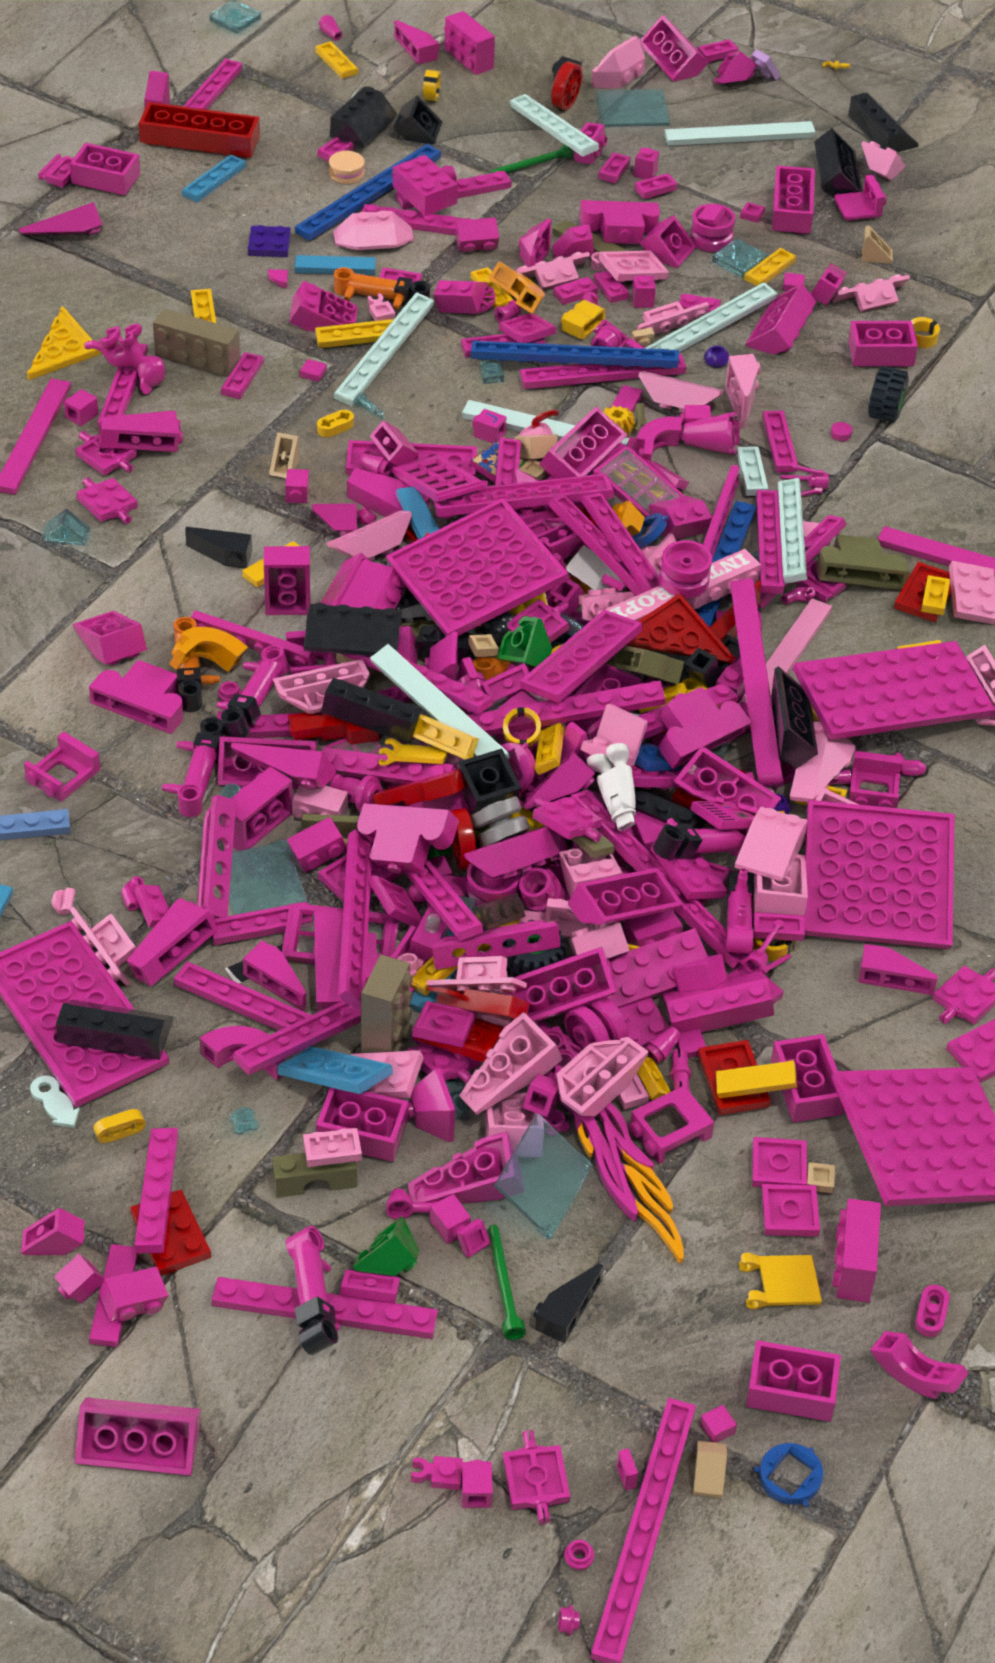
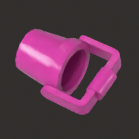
[591,319,629,347]
[457,657,487,695]

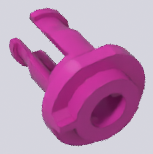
[329,774,383,813]

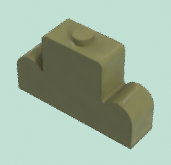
[815,534,910,590]
[606,646,684,684]

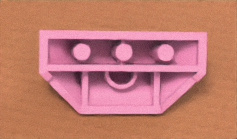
[591,36,645,88]
[333,211,414,250]
[639,371,724,413]
[327,510,412,561]
[966,645,995,726]
[273,659,369,714]
[556,1037,648,1116]

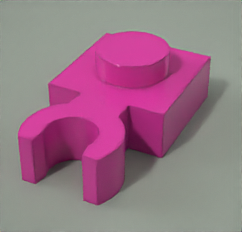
[411,1456,463,1490]

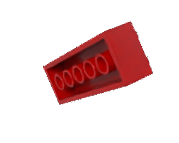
[138,102,260,158]

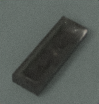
[472,893,526,931]

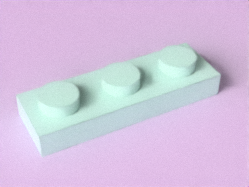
[737,446,768,496]

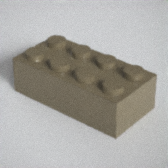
[153,308,240,377]
[361,954,413,1053]

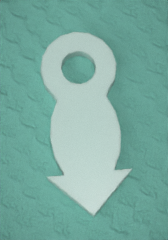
[30,1076,80,1128]

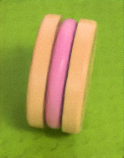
[329,151,365,184]

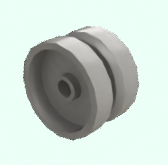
[470,796,531,848]

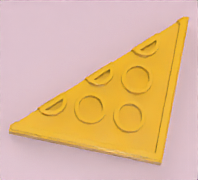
[27,306,101,380]

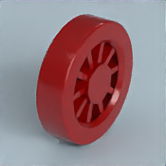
[551,61,583,111]
[450,808,476,871]

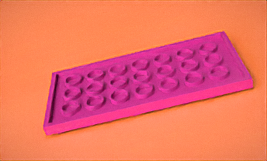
[793,641,995,740]
[0,921,169,1108]

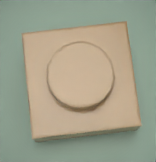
[631,328,654,348]
[519,459,548,480]
[468,634,499,657]
[807,1162,835,1193]

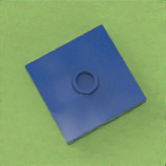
[635,743,682,772]

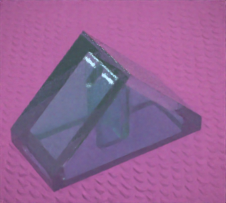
[41,509,90,546]

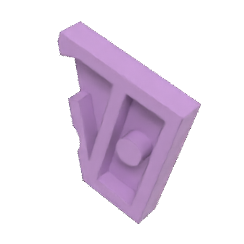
[751,49,780,81]

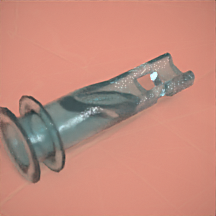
[355,393,384,419]

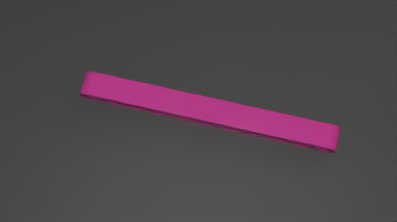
[730,577,784,787]

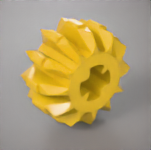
[603,405,635,436]

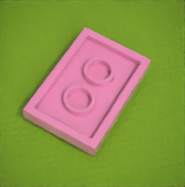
[598,251,669,282]
[949,561,995,625]
[350,1050,424,1099]

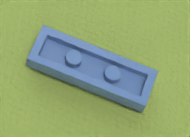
[0,809,71,840]

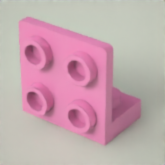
[580,704,648,766]
[303,1128,362,1167]

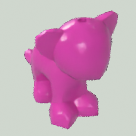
[84,323,166,394]

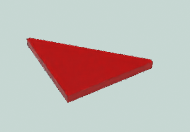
[625,593,736,664]

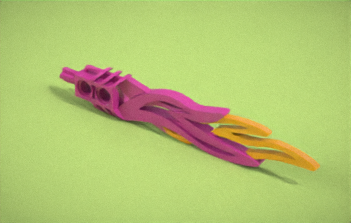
[535,1020,684,1263]

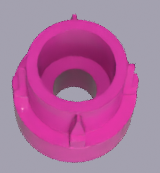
[519,868,566,913]

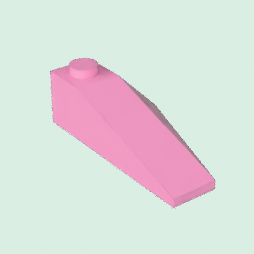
[790,722,855,802]
[459,1012,563,1115]

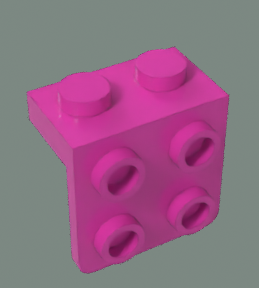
[834,175,886,221]

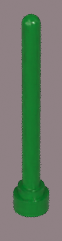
[490,144,574,174]
[488,1224,526,1340]

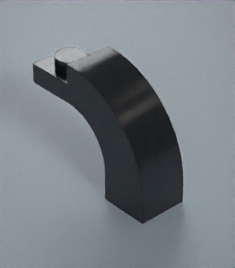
[685,635,741,687]

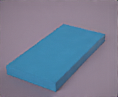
[277,1046,393,1094]

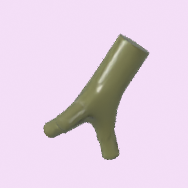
[634,403,647,432]

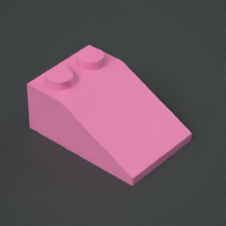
[725,354,761,429]
[735,807,808,881]
[753,854,808,917]
[485,1092,543,1160]

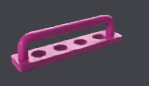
[197,795,236,918]
[432,920,561,969]

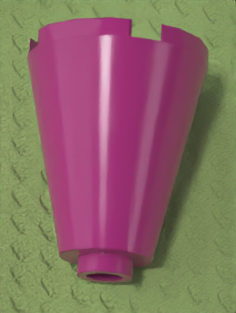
[680,412,740,455]

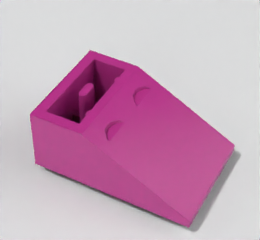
[289,281,358,331]

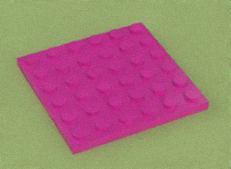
[386,498,569,636]
[804,800,955,949]
[831,1067,995,1206]

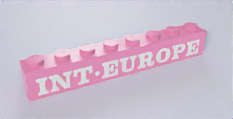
[597,549,761,621]

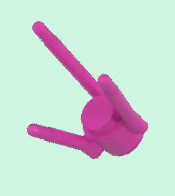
[780,465,829,497]
[741,923,791,975]

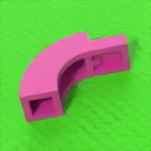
[635,416,682,461]
[199,1026,285,1080]
[870,1331,968,1399]

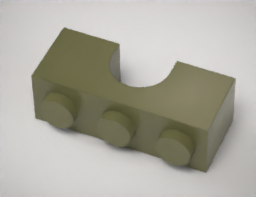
[272,1153,357,1198]

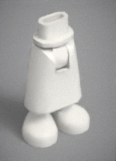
[587,743,636,831]

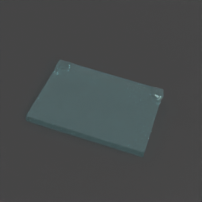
[596,89,670,127]
[218,840,308,915]
[494,1113,593,1239]

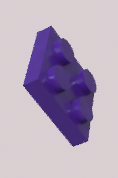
[248,225,291,258]

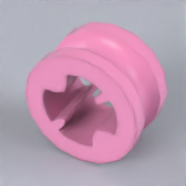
[590,252,606,271]

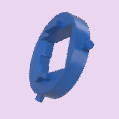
[631,513,669,548]
[754,1443,823,1508]

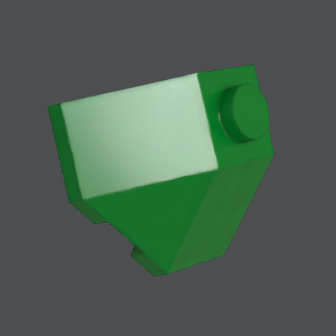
[497,616,552,669]
[353,1216,420,1276]

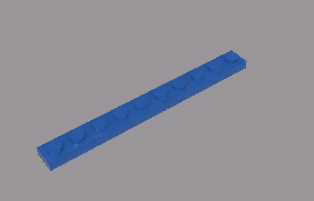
[295,144,441,241]
[471,341,679,369]
[694,501,757,627]

